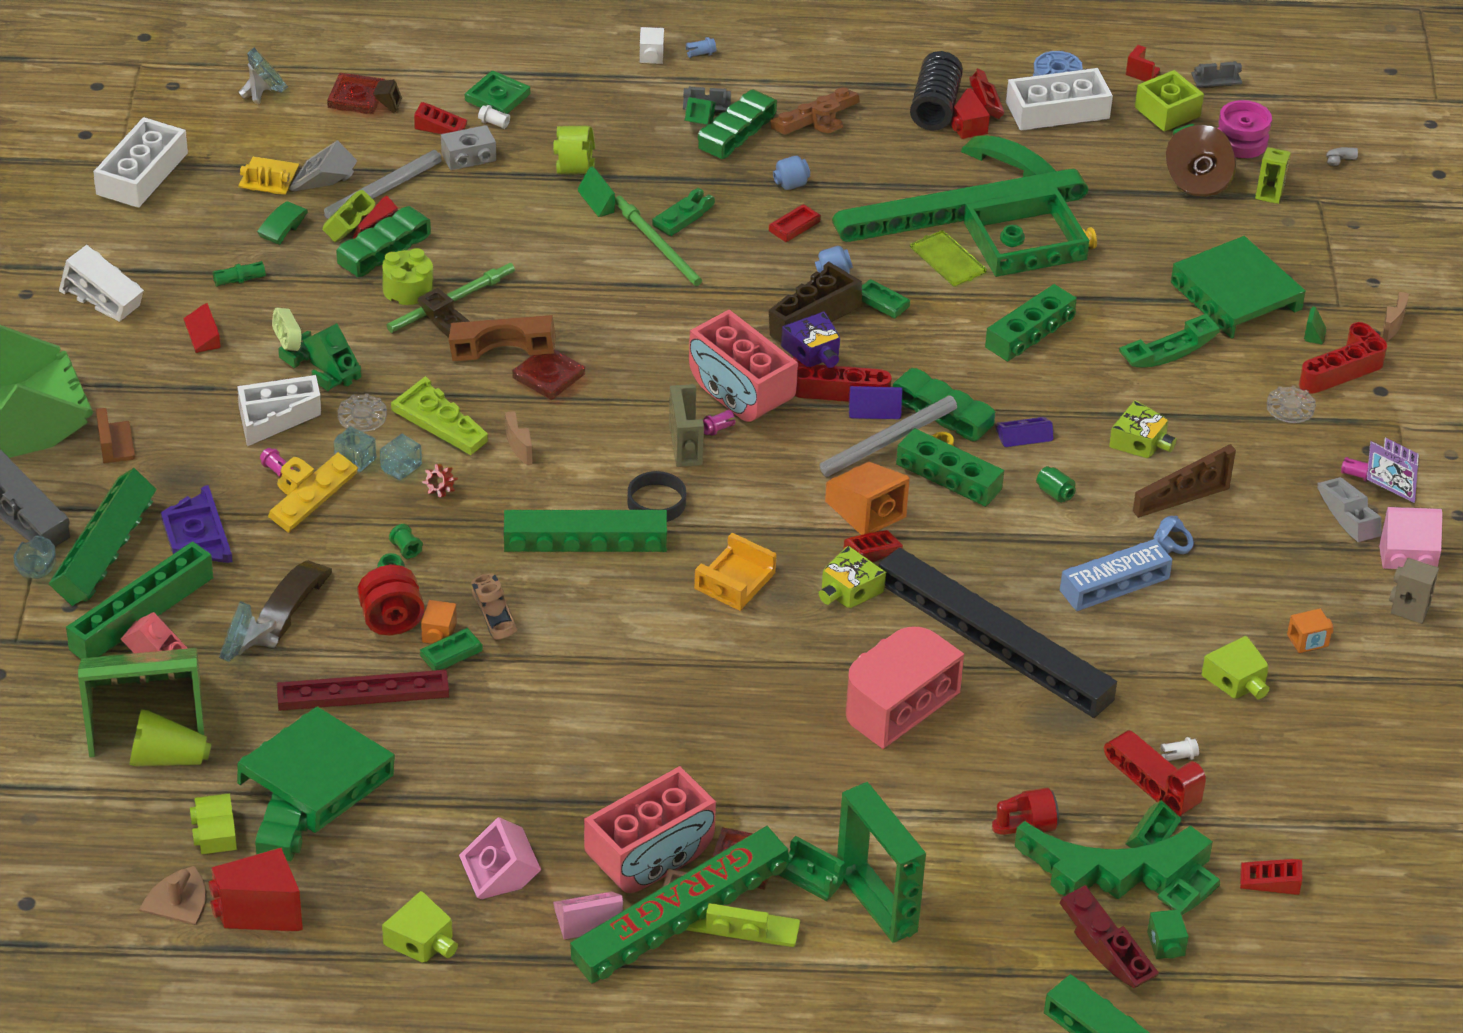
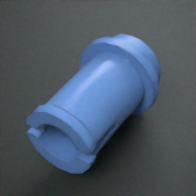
[686,37,716,58]

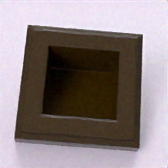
[373,79,402,113]

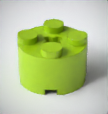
[553,125,595,174]
[382,248,433,305]

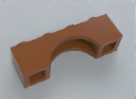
[449,315,556,361]

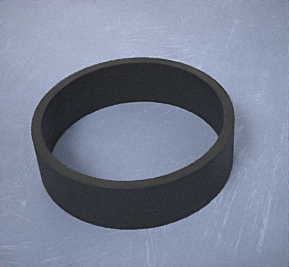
[627,471,686,522]

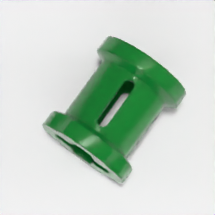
[389,524,423,559]

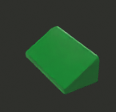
[578,166,615,217]
[1125,800,1182,848]

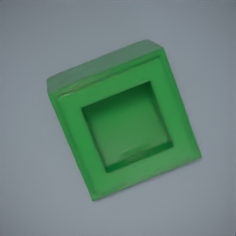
[1304,306,1326,344]

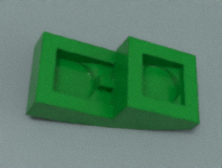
[257,201,308,245]
[1158,863,1220,915]

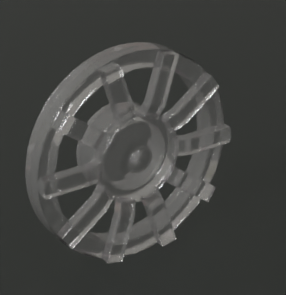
[1267,386,1316,423]
[338,394,387,432]

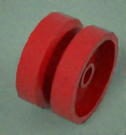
[357,565,425,636]

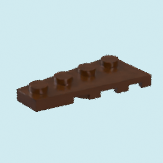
[1133,444,1236,518]

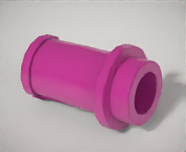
[703,410,735,436]
[260,448,293,478]
[1341,457,1369,482]

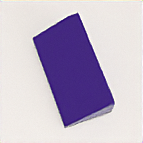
[849,386,902,419]
[995,417,1053,447]

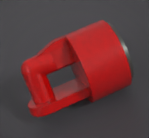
[992,787,1059,835]

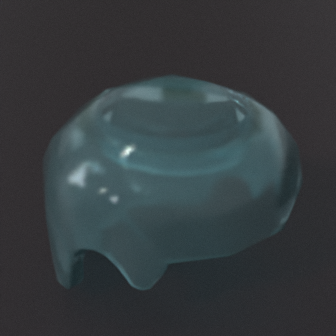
[13,535,56,579]

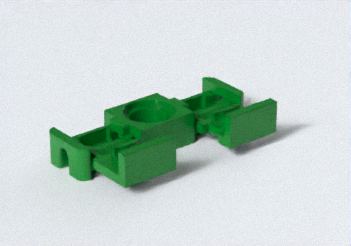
[278,331,362,391]

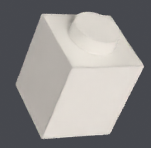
[640,27,664,64]

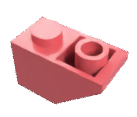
[121,612,188,653]

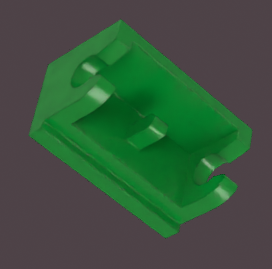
[779,836,845,902]

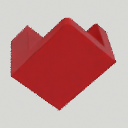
[1126,45,1160,82]

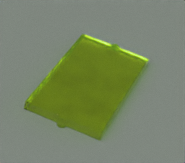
[910,230,987,287]

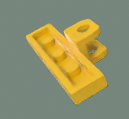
[268,452,358,533]

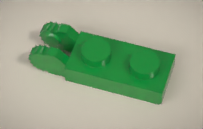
[652,188,715,236]

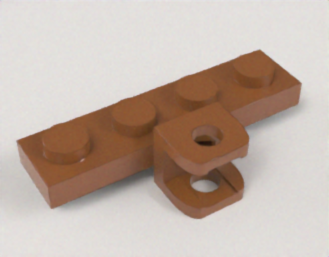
[770,87,860,135]

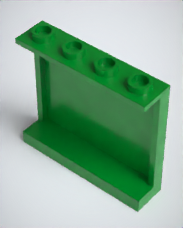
[1171,236,1306,339]
[237,706,395,833]

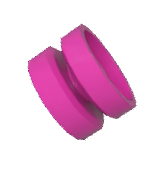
[1218,100,1272,158]

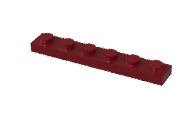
[277,670,449,711]

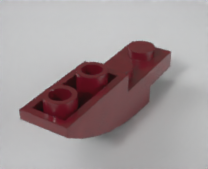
[1059,885,1159,988]

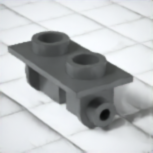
[1191,61,1242,88]
[683,86,731,113]

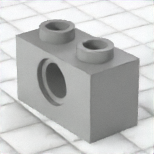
[441,125,496,170]

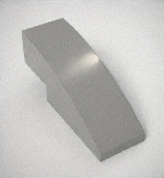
[1318,477,1382,542]

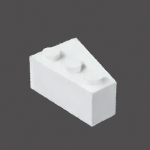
[59,245,144,322]
[238,375,321,446]

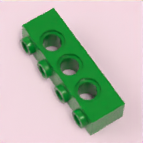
[985,284,1077,362]
[896,428,1004,507]

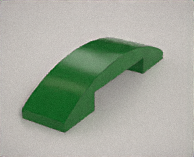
[961,135,1056,177]
[1119,313,1220,368]

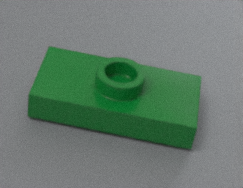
[862,279,910,319]
[420,628,483,671]

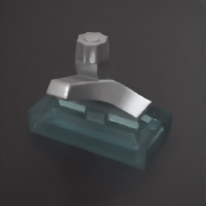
[239,47,288,104]
[219,601,279,661]

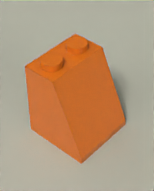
[825,462,910,535]

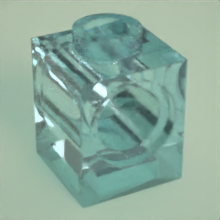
[334,426,376,472]
[380,434,422,481]

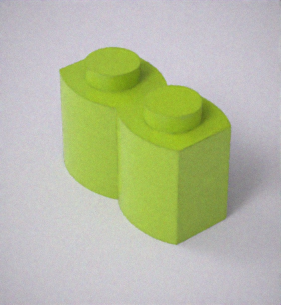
[322,190,375,242]
[190,793,237,854]

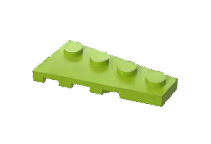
[391,376,488,455]

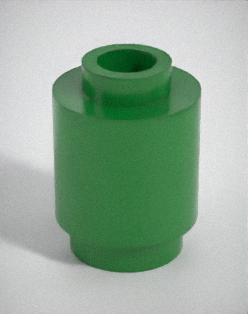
[1036,466,1076,503]

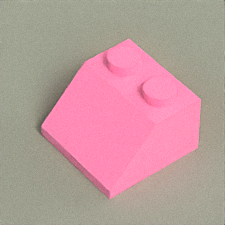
[1379,507,1442,569]
[459,817,541,899]

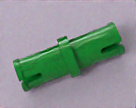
[213,261,266,287]

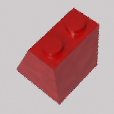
[208,848,303,932]

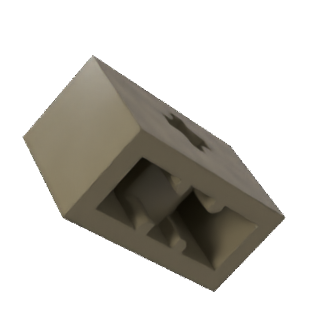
[1389,558,1439,624]

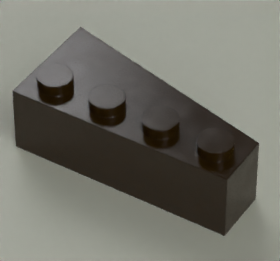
[769,261,862,342]

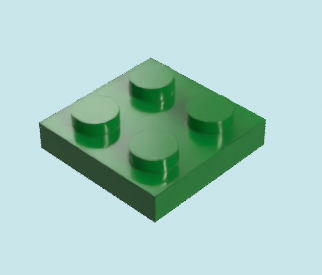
[465,70,531,114]

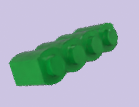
[697,89,777,159]
[336,206,431,277]
[893,368,996,441]
[255,793,308,862]

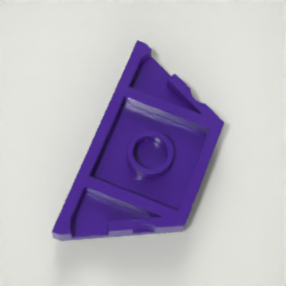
[161,485,233,563]

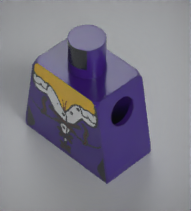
[781,312,840,368]

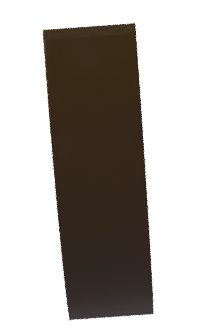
[256,560,332,641]

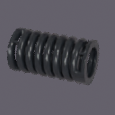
[910,51,963,131]

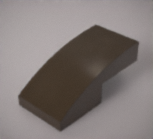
[418,287,470,338]

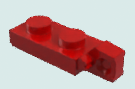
[969,68,1004,119]

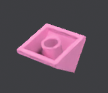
[553,891,623,940]

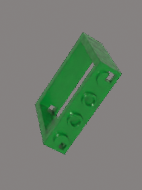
[964,187,1090,277]
[837,781,926,943]

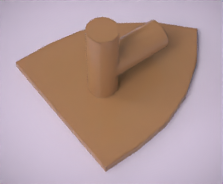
[139,866,206,925]

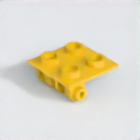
[238,156,300,195]

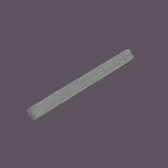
[324,150,442,219]
[819,396,957,477]

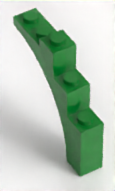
[1015,821,1213,899]

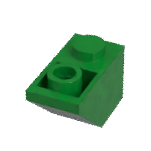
[303,323,361,381]

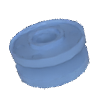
[1033,51,1083,76]

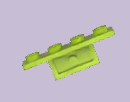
[686,903,800,947]

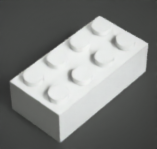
[1006,68,1113,130]
[93,117,188,208]

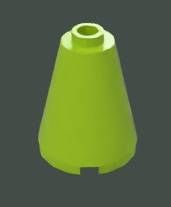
[129,709,212,766]

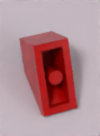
[951,88,990,139]

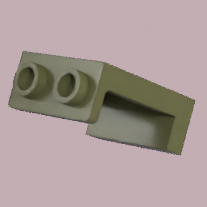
[669,384,704,467]

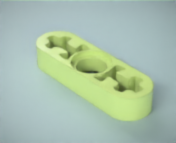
[272,308,301,351]

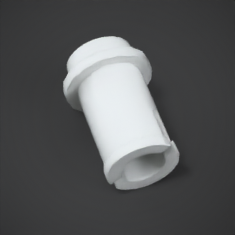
[478,105,510,129]
[1161,737,1199,761]

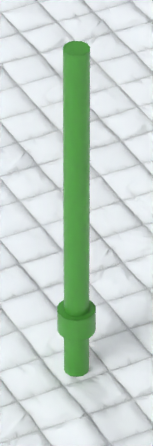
[615,196,702,286]
[387,263,515,333]

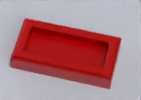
[769,204,821,242]

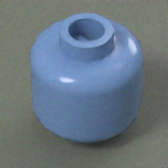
[773,156,810,190]
[815,246,853,274]

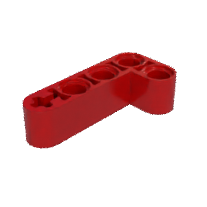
[1299,322,1387,394]
[793,356,892,402]
[1104,730,1206,816]

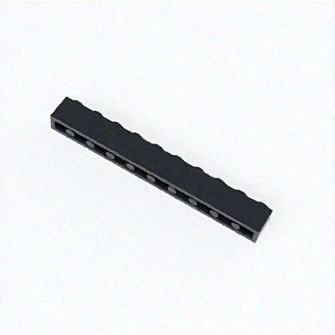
[878,547,1117,718]

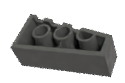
[0,449,70,553]

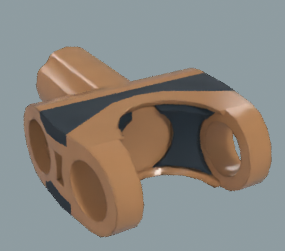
[471,573,517,640]

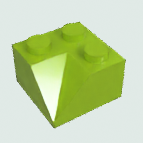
[1135,70,1204,132]

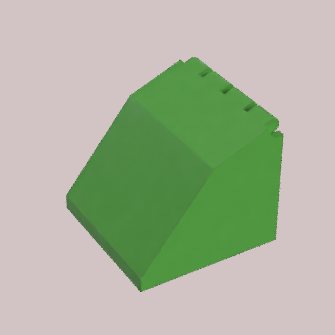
[0,325,93,458]
[78,648,204,757]

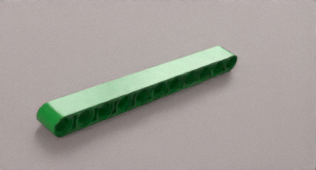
[832,169,1088,242]

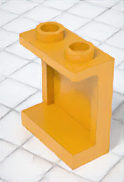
[694,533,777,611]

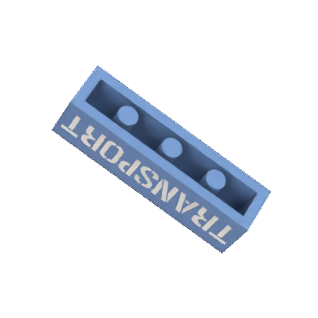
[1060,539,1172,611]

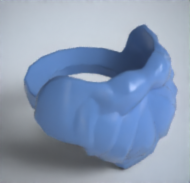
[1154,516,1194,554]

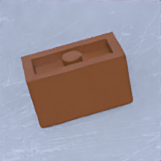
[96,408,135,463]

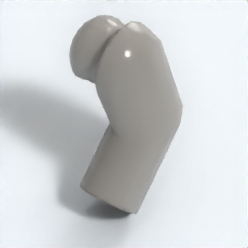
[1326,147,1358,166]

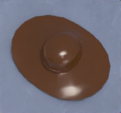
[1166,125,1236,197]

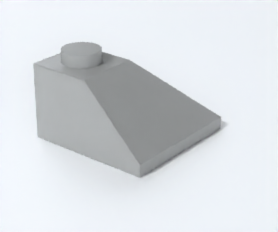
[289,140,357,191]

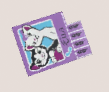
[1367,438,1419,503]

